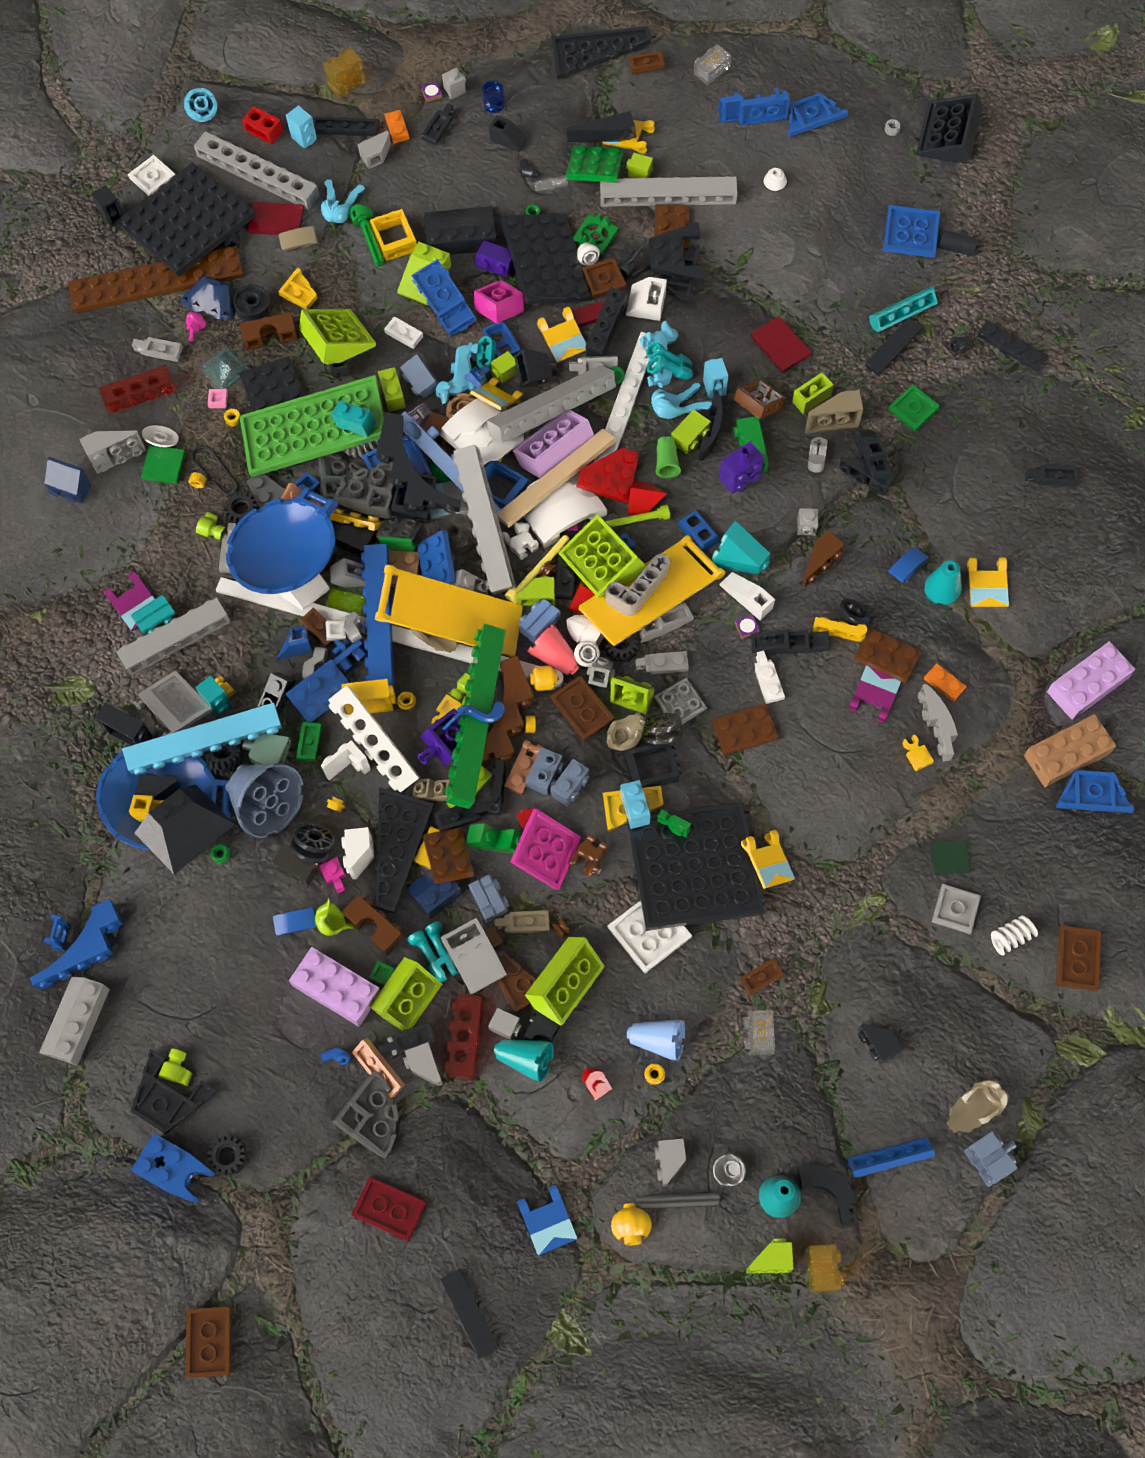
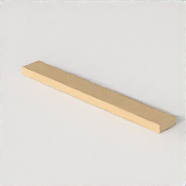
[497,429,616,528]

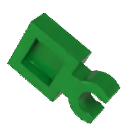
[657,809,691,837]

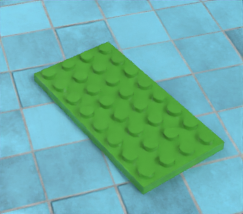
[240,375,384,477]

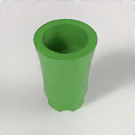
[656,436,681,478]

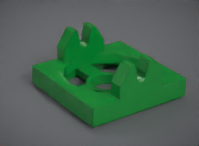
[573,213,619,256]

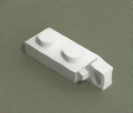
[755,651,785,704]

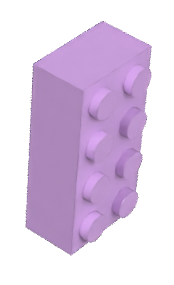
[513,410,594,478]
[1047,641,1135,720]
[289,947,380,1027]

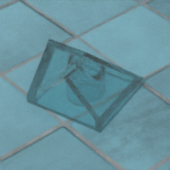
[199,347,249,389]

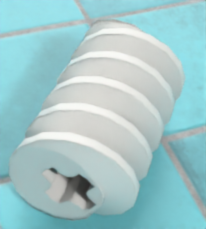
[991,915,1038,955]

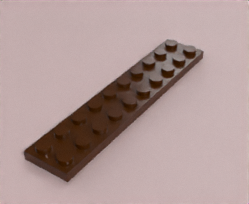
[67,246,244,314]

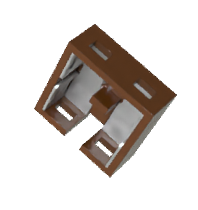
[734,379,786,419]

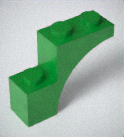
[465,823,523,854]

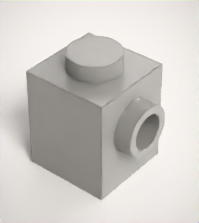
[442,68,466,99]
[797,508,818,536]
[488,1008,522,1040]

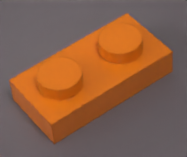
[384,110,409,144]
[924,663,967,702]

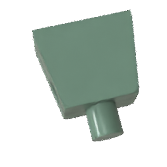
[242,733,292,765]

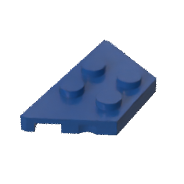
[788,93,848,137]
[1056,770,1134,813]

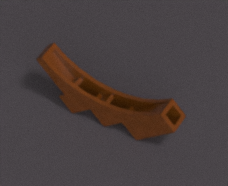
[482,656,534,763]

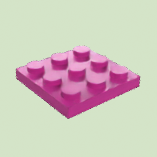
[510,809,581,890]

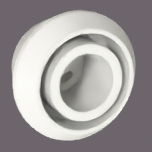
[764,168,787,191]
[577,243,600,266]
[574,641,600,667]

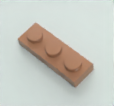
[352,1038,405,1099]

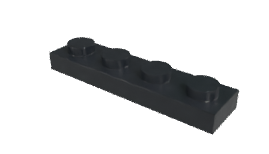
[977,320,1048,372]

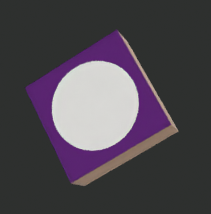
[421,82,442,103]
[735,615,760,639]

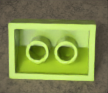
[370,957,442,1031]

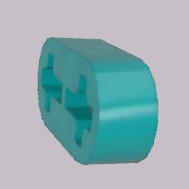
[477,336,496,371]

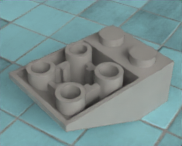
[79,430,146,474]
[441,918,507,995]

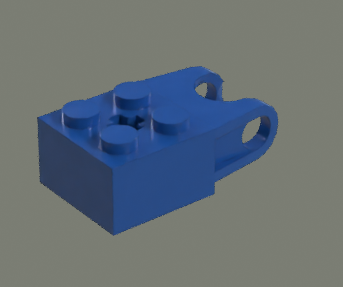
[131,1133,215,1204]

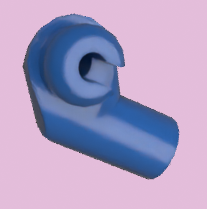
[320,1047,351,1065]

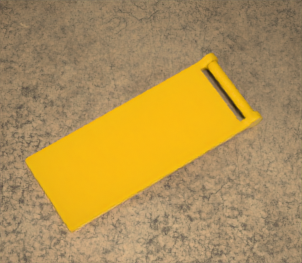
[579,535,725,646]
[375,565,523,657]

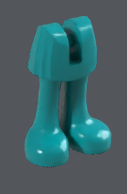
[646,342,693,380]
[407,921,459,983]

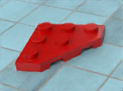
[576,448,639,504]

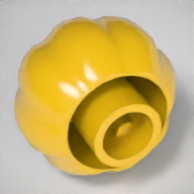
[611,1203,652,1245]

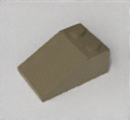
[805,390,863,434]

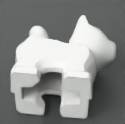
[502,522,539,560]

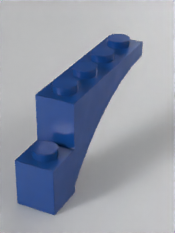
[30,899,123,989]

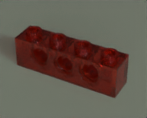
[99,364,177,414]
[445,994,483,1081]

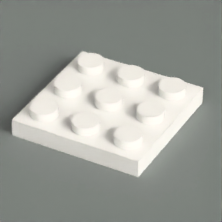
[608,901,692,974]

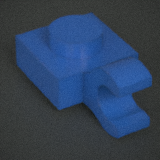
[465,364,490,388]

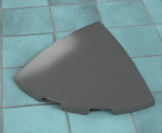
[319,453,362,506]
[333,462,396,519]
[332,1070,398,1159]

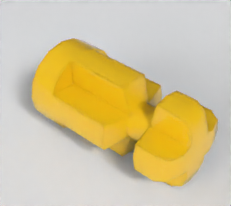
[215,676,235,698]

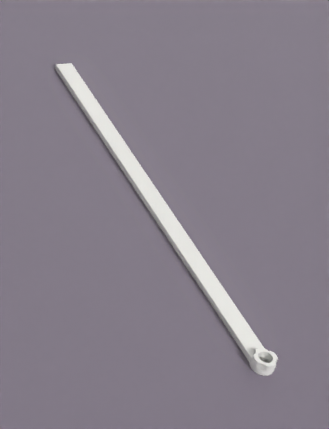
[216,577,563,690]

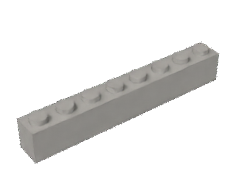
[600,176,737,207]
[487,365,616,443]
[453,444,516,594]

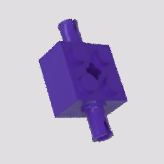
[719,441,764,494]
[417,708,461,766]

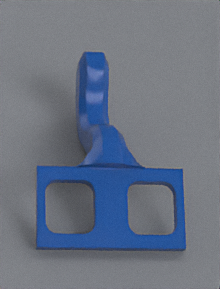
[442,702,505,730]

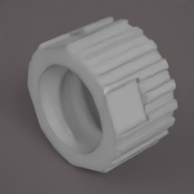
[885,119,900,136]

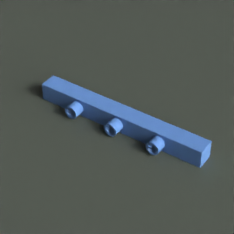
[401,411,501,513]

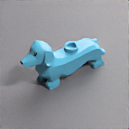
[640,320,678,388]
[436,341,478,406]

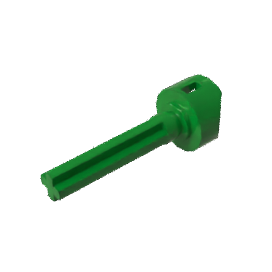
[349,204,385,267]

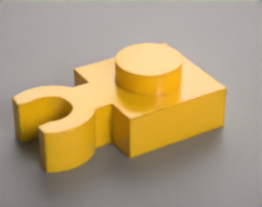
[431,694,462,724]
[903,735,934,771]

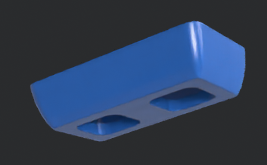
[483,321,520,357]
[677,510,720,552]

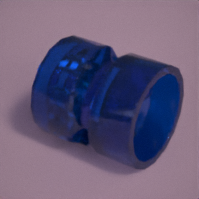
[482,80,505,113]

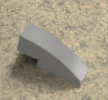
[635,603,694,643]

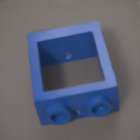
[484,460,529,509]

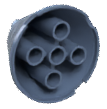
[225,764,303,838]

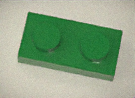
[296,722,322,762]

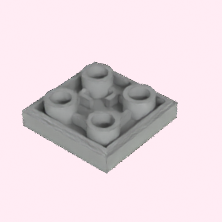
[654,678,707,729]

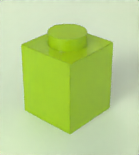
[626,153,653,178]
[491,351,518,384]

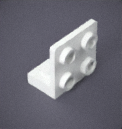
[321,741,371,780]

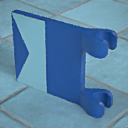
[517,1185,577,1256]

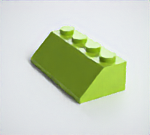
[525,937,605,1025]

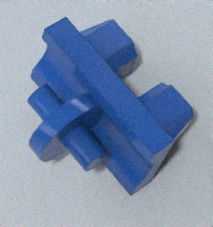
[332,639,366,672]

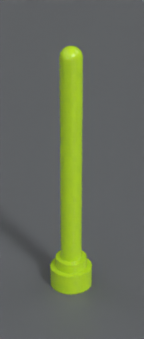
[583,505,670,528]

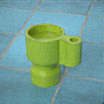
[196,512,227,541]
[448,673,470,703]
[159,1049,192,1086]

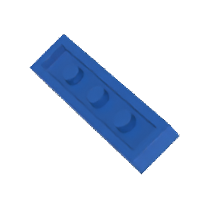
[847,1137,935,1178]

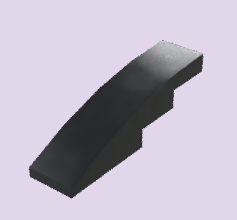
[751,630,831,654]

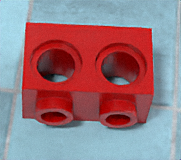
[242,106,283,145]

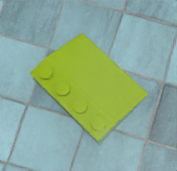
[299,309,376,364]
[558,514,647,598]

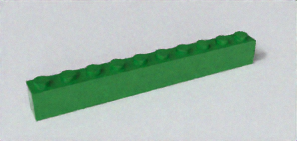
[445,623,506,809]

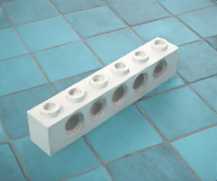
[329,685,420,792]

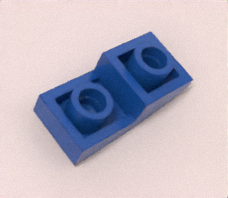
[888,547,929,583]
[273,908,317,936]

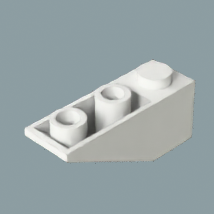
[720,572,775,621]

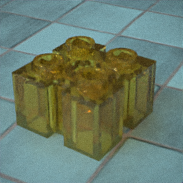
[323,47,366,98]
[805,1244,844,1294]

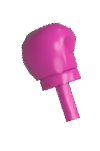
[186,311,206,342]

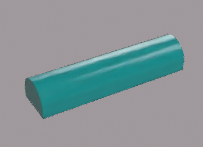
[869,287,938,332]

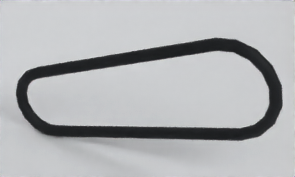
[191,445,238,496]

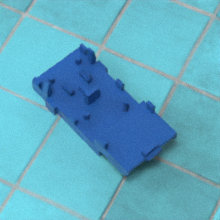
[717,87,789,126]
[411,259,477,337]

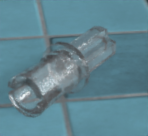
[534,175,568,191]

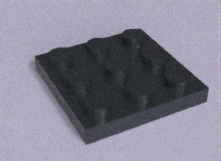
[239,356,305,412]

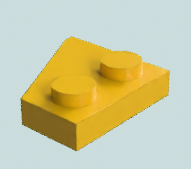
[278,268,317,309]

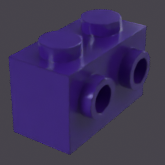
[475,241,514,277]

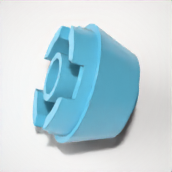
[184,88,217,122]

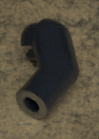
[520,159,539,179]

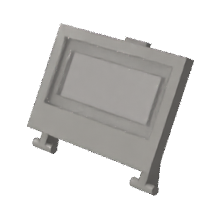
[134,670,213,736]

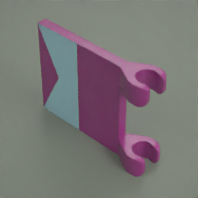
[104,572,155,631]
[849,666,901,723]

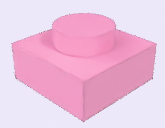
[208,389,228,408]

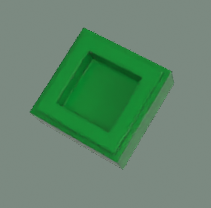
[369,961,396,986]

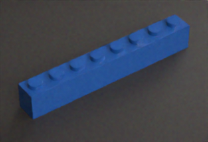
[361,544,395,690]

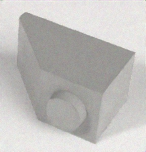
[330,558,366,588]
[403,1043,443,1086]

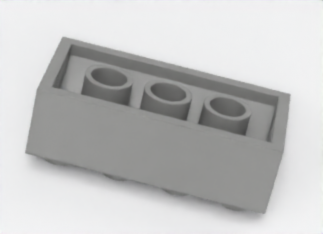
[39,977,110,1066]

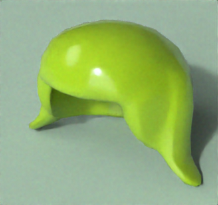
[315,898,354,936]

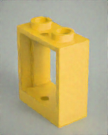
[370,209,417,262]
[341,679,396,715]

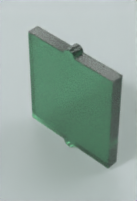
[931,841,970,874]

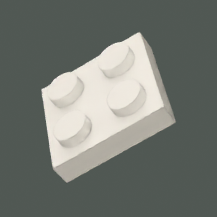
[128,155,175,196]

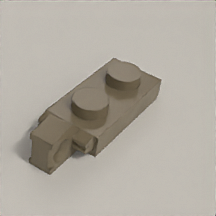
[494,910,550,934]

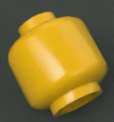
[529,666,558,691]

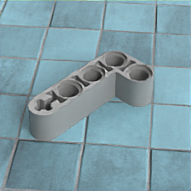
[606,554,670,616]

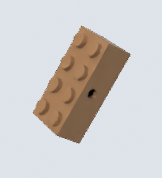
[1024,714,1116,788]

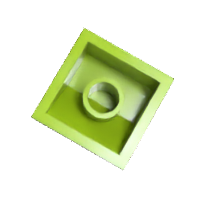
[746,1239,793,1274]

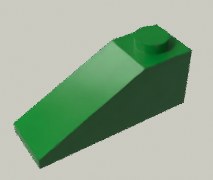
[733,417,768,473]

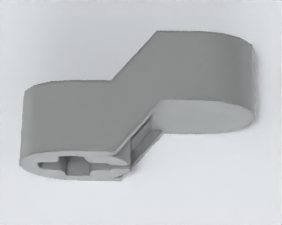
[808,437,827,472]
[343,611,364,643]
[302,647,328,680]

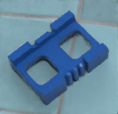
[44,914,71,951]

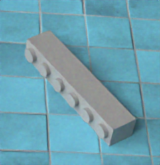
[116,598,231,676]

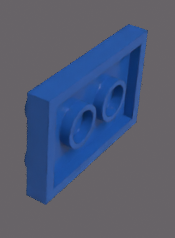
[417,530,456,585]
[285,659,349,723]

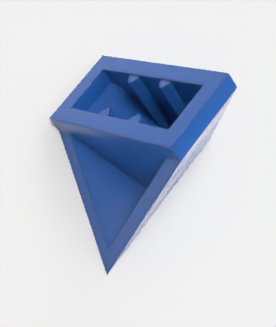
[276,626,312,660]

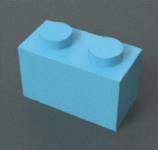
[286,105,317,149]
[703,358,728,399]
[620,780,650,829]

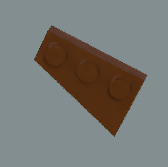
[496,951,536,1013]

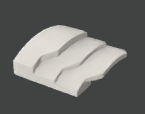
[440,398,529,465]
[523,473,607,549]

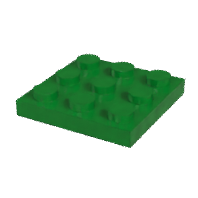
[566,145,623,183]

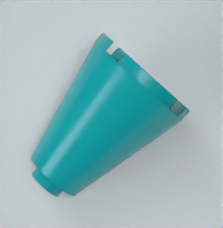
[924,560,962,605]
[494,1040,554,1082]
[759,1175,801,1218]

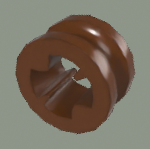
[539,561,557,577]
[552,919,571,939]

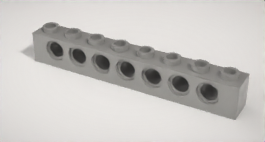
[194,131,319,211]

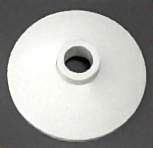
[142,425,179,447]

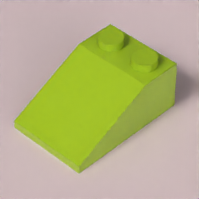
[397,242,451,305]
[611,676,654,714]

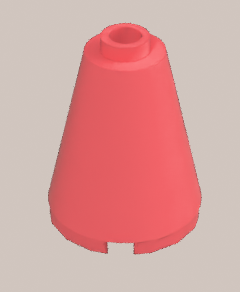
[528,624,580,675]

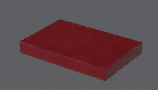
[248,201,304,235]
[751,316,811,373]
[351,1176,427,1242]

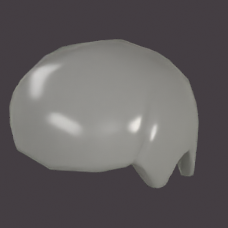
[713,1154,747,1186]

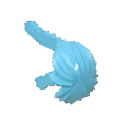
[321,179,365,223]
[651,383,712,419]

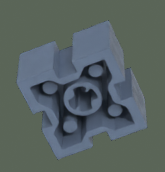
[964,1132,1018,1187]

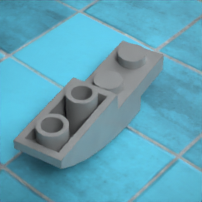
[918,684,958,761]

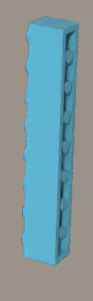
[122,703,282,775]

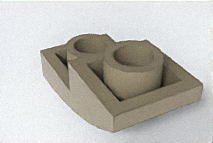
[279,226,318,252]
[412,778,450,801]

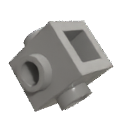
[587,658,615,688]

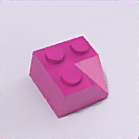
[474,280,524,323]

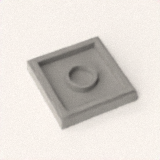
[931,884,981,934]

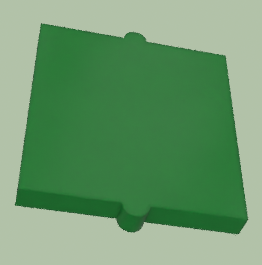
[379,536,415,552]

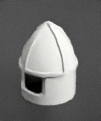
[567,615,604,647]

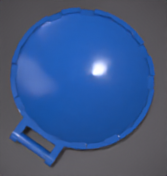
[226,487,338,594]
[96,752,231,850]

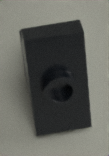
[524,1012,561,1043]

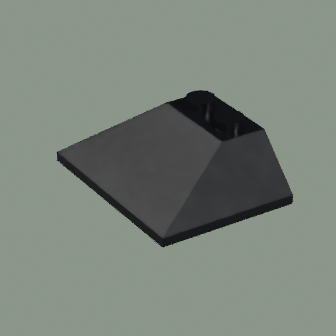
[134,784,235,875]

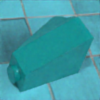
[712,521,770,575]

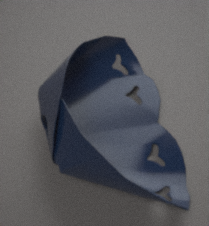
[180,276,235,320]

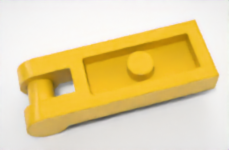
[812,617,867,642]

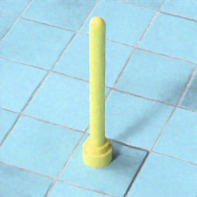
[505,535,569,604]

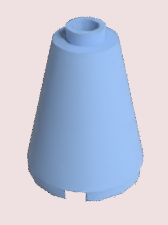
[627,1019,685,1061]

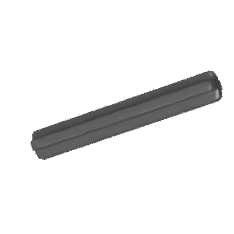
[636,1193,720,1208]

